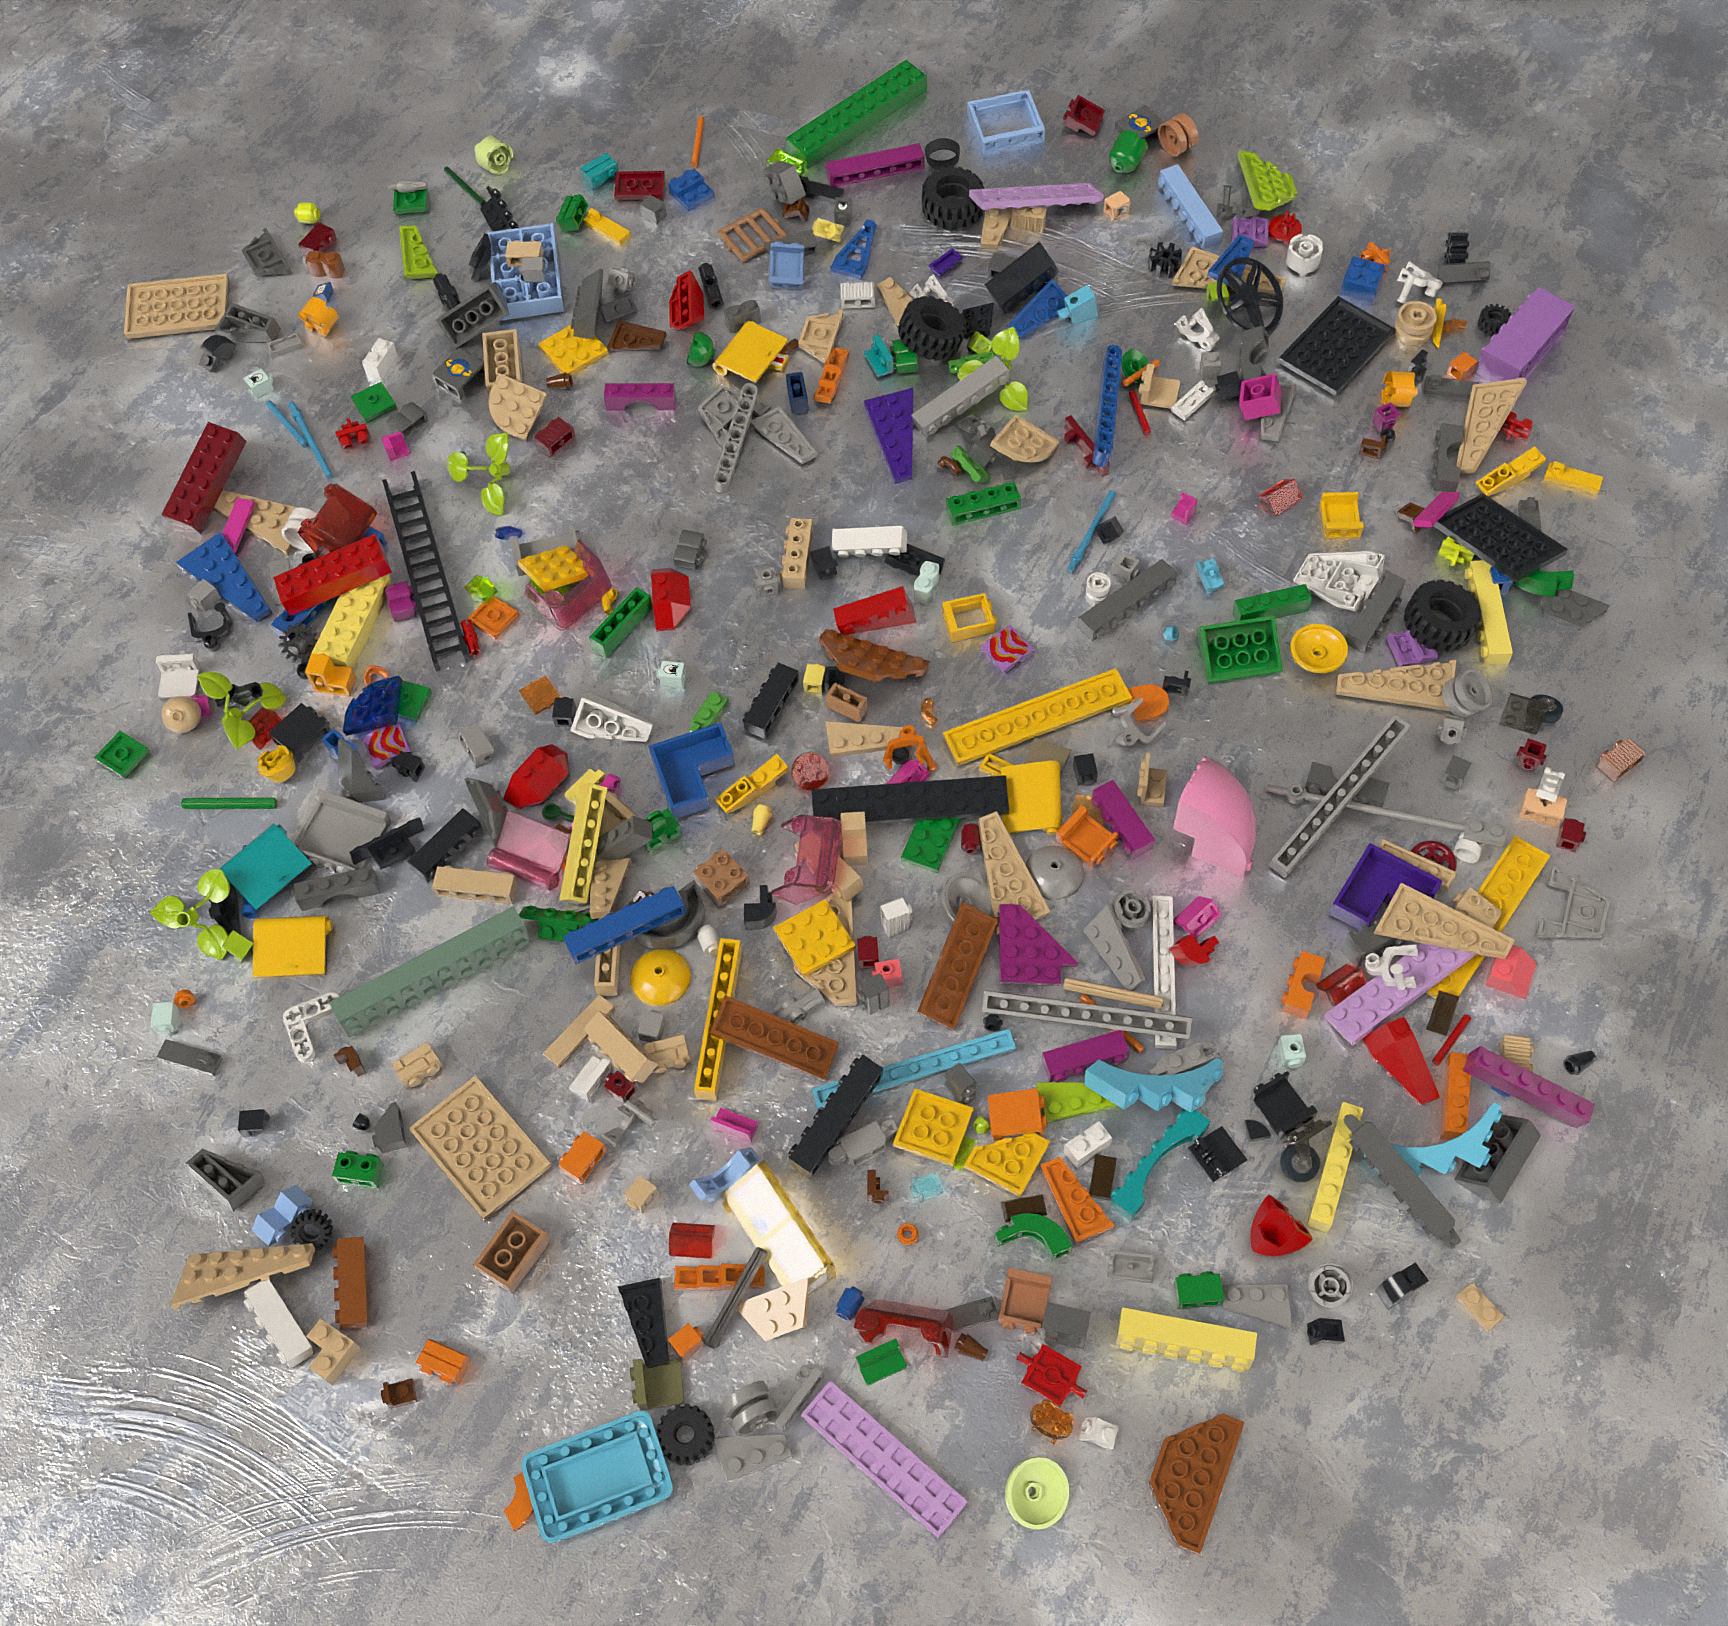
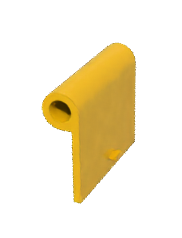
[713,321,788,383]
[1001,761,1062,836]
[253,915,333,977]

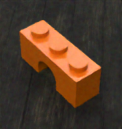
[1281,951,1326,1019]

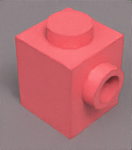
[872,959,903,987]

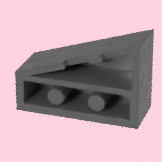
[215,302,281,342]
[1341,917,1405,969]
[186,1149,266,1212]

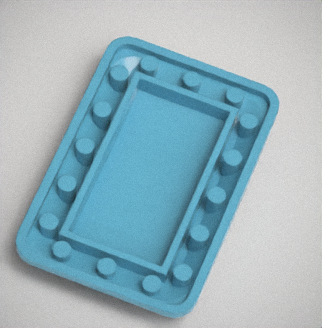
[521,1411,673,1543]

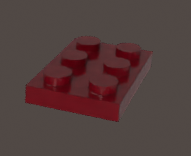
[614,171,665,200]

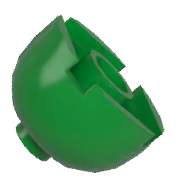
[686,331,716,367]

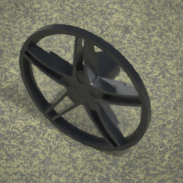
[1217,257,1283,332]

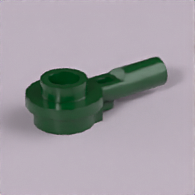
[542,803,574,823]

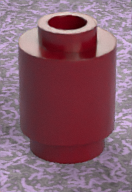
[961,823,981,854]

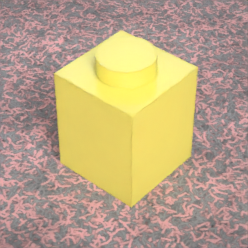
[803,664,825,695]

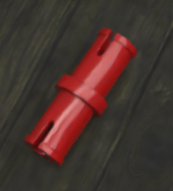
[460,619,481,656]

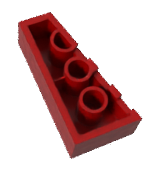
[833,586,917,635]

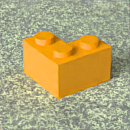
[305,653,357,697]

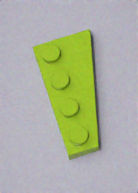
[399,226,438,279]
[1036,1082,1119,1124]

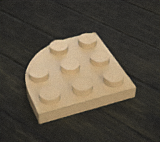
[489,373,547,442]
[990,415,1060,462]

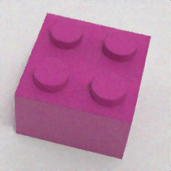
[1239,373,1282,420]

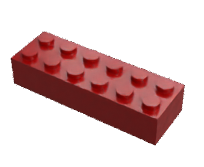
[273,534,392,616]

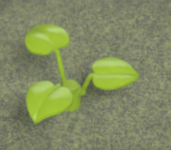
[957,327,1028,411]
[447,433,510,515]
[197,672,286,750]
[149,868,230,960]

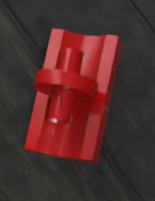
[1500,411,1533,442]
[335,418,370,449]

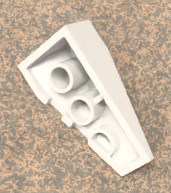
[570,692,653,742]

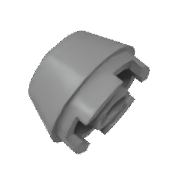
[1112,890,1151,929]
[1308,1263,1354,1308]

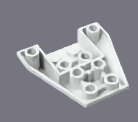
[1293,551,1385,611]

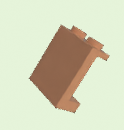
[998,1267,1052,1335]

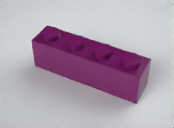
[1091,780,1155,859]
[1041,1030,1130,1082]

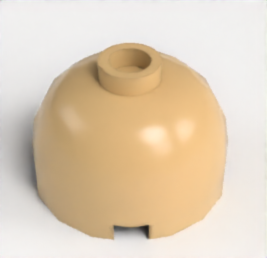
[161,696,201,733]

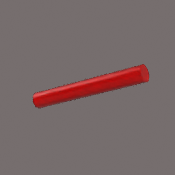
[1129,390,1151,435]
[1432,1014,1471,1066]

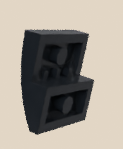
[468,233,491,282]

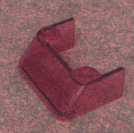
[524,539,612,631]
[771,815,842,905]

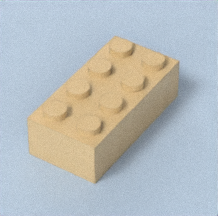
[482,329,523,395]

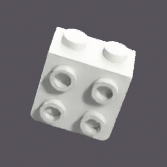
[155,653,200,699]

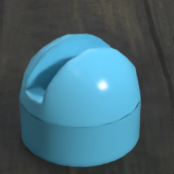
[1163,626,1179,641]

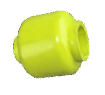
[294,202,320,224]

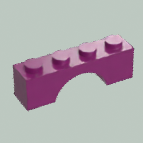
[604,383,676,411]

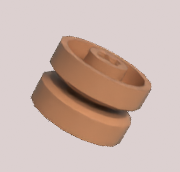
[1158,113,1199,157]

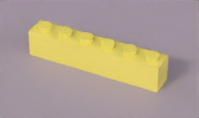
[1465,560,1513,665]
[559,783,607,904]
[1306,1102,1364,1233]

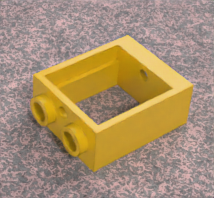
[942,593,997,643]

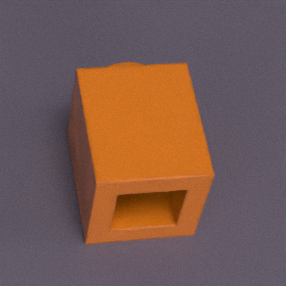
[1447,351,1478,380]
[668,1323,704,1362]

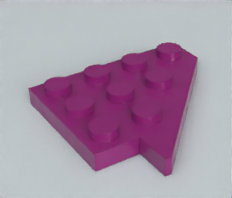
[999,904,1078,986]

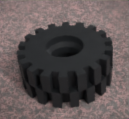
[657,1403,715,1466]

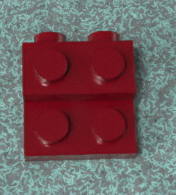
[1062,95,1106,136]

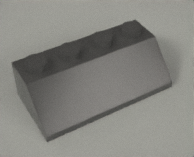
[571,269,604,339]
[436,282,509,349]
[1454,1115,1541,1203]

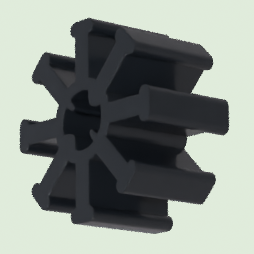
[1444,232,1469,264]
[1148,242,1182,279]

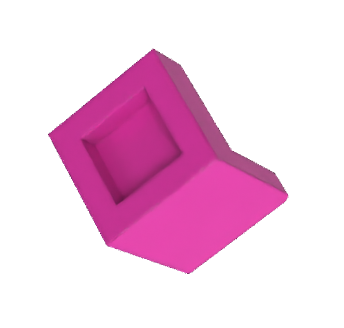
[381,431,410,461]
[1171,492,1197,525]

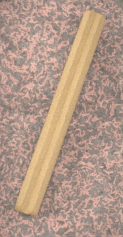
[1063,978,1164,1009]

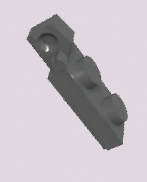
[956,414,987,437]

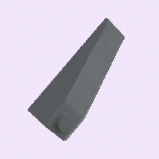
[338,738,386,803]

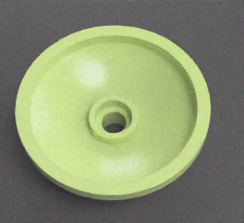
[1005,1457,1069,1530]

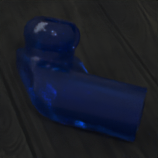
[495,526,522,540]

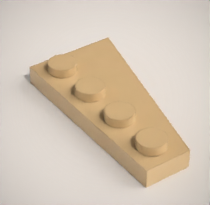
[981,207,1013,250]
[877,277,913,328]
[825,721,906,757]
[590,858,631,919]

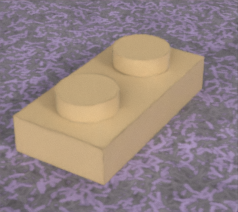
[1455,1282,1504,1333]

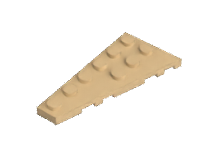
[1172,247,1286,294]
[213,490,298,556]
[1335,660,1456,712]
[1373,883,1515,959]

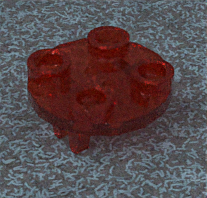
[791,752,829,790]

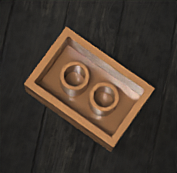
[473,1211,551,1294]

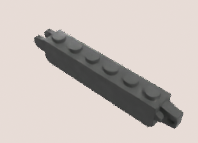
[1343,1114,1461,1249]

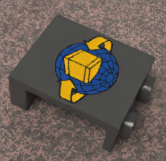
[1114,105,1164,139]
[432,348,485,400]

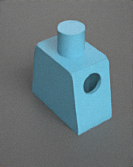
[1057,285,1098,325]

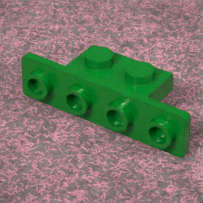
[519,905,599,942]

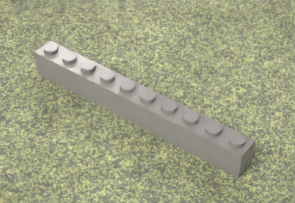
[1269,714,1411,878]
[982,990,1193,1039]

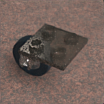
[1499,693,1563,735]
[1280,1119,1332,1182]

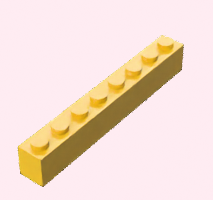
[694,938,742,1101]

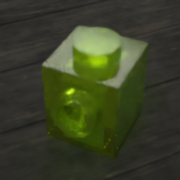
[464,575,498,604]

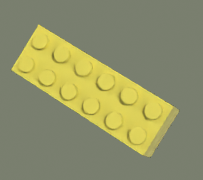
[312,574,393,669]
[1115,1307,1257,1372]

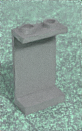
[510,524,584,576]

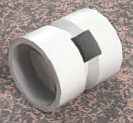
[1085,572,1111,606]
[1453,832,1485,863]

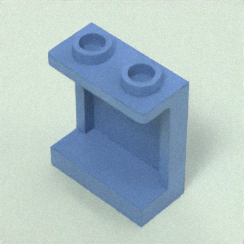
[769,241,804,290]

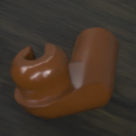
[780,339,798,354]
[937,456,962,477]

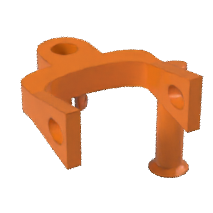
[883,725,938,771]

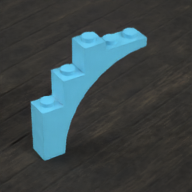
[1084,1058,1224,1113]
[1364,1102,1503,1177]

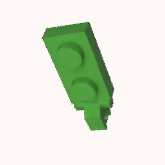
[948,351,996,373]
[951,445,991,483]
[689,691,729,732]

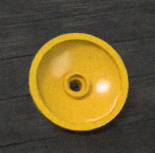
[1290,624,1348,673]
[630,949,691,1006]

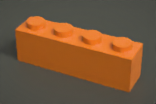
[1440,1051,1471,1140]

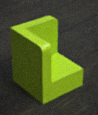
[1206,282,1230,305]
[967,331,992,354]
[222,930,254,963]

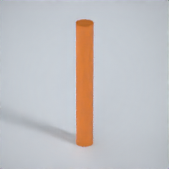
[1122,359,1160,387]

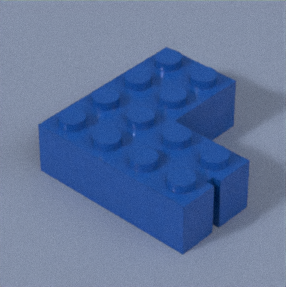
[648,722,735,819]

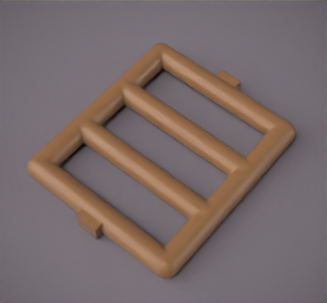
[717,208,788,262]

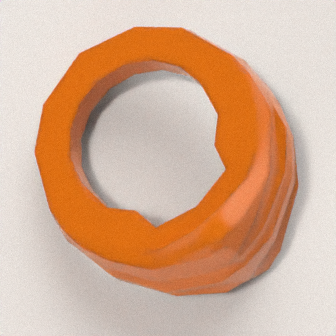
[364,665,390,692]

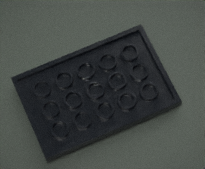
[1278,296,1396,396]
[1433,493,1568,582]

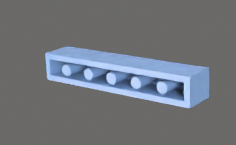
[1158,164,1223,249]

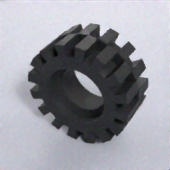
[1478,304,1512,336]
[290,1209,333,1251]

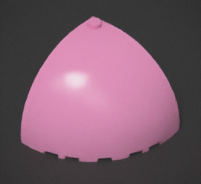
[1173,756,1257,877]

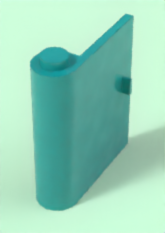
[219,823,312,911]

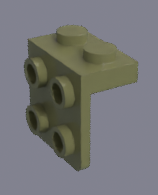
[630,1359,684,1411]

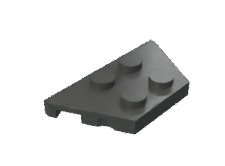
[242,228,292,276]
[1540,589,1610,631]

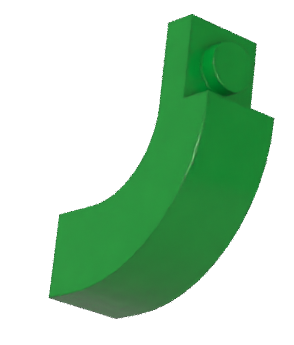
[1513,570,1574,596]
[994,1213,1073,1261]

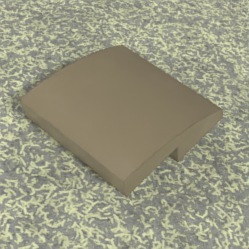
[1024,738,1071,778]

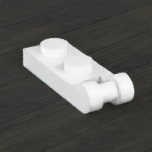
[1171,381,1216,421]
[1535,767,1565,802]

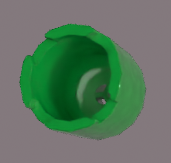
[1109,130,1148,174]

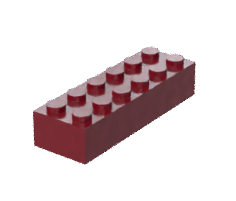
[161,422,247,534]

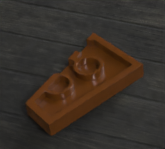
[607,320,667,352]

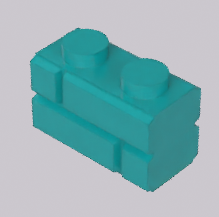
[580,153,618,189]

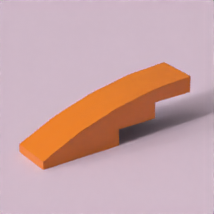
[814,347,850,404]
[673,1263,764,1291]

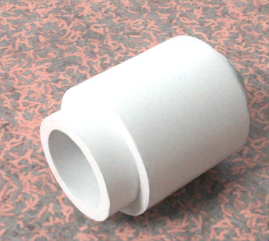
[697,925,720,956]

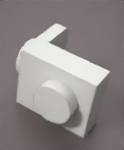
[1079,1417,1119,1450]

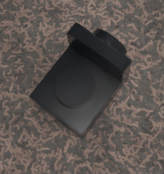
[1407,349,1428,381]
[1162,670,1191,696]
[1307,1318,1345,1346]

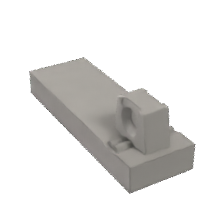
[775,1365,824,1432]

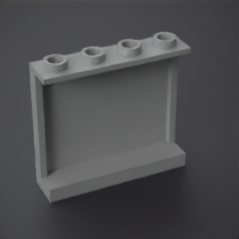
[294,789,392,873]

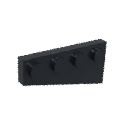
[617,1278,670,1368]

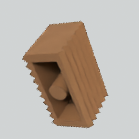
[826,683,868,722]

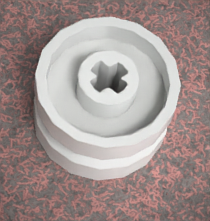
[281,508,329,552]

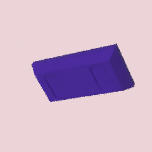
[928,248,964,276]

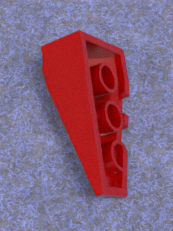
[1362,1017,1440,1106]

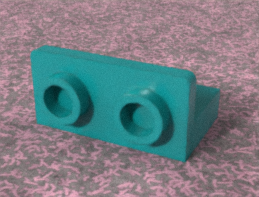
[864,334,894,377]

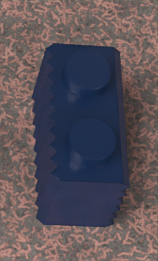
[786,372,809,414]

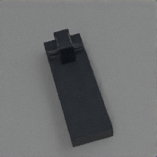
[799,175,844,204]

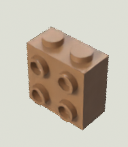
[693,849,750,907]

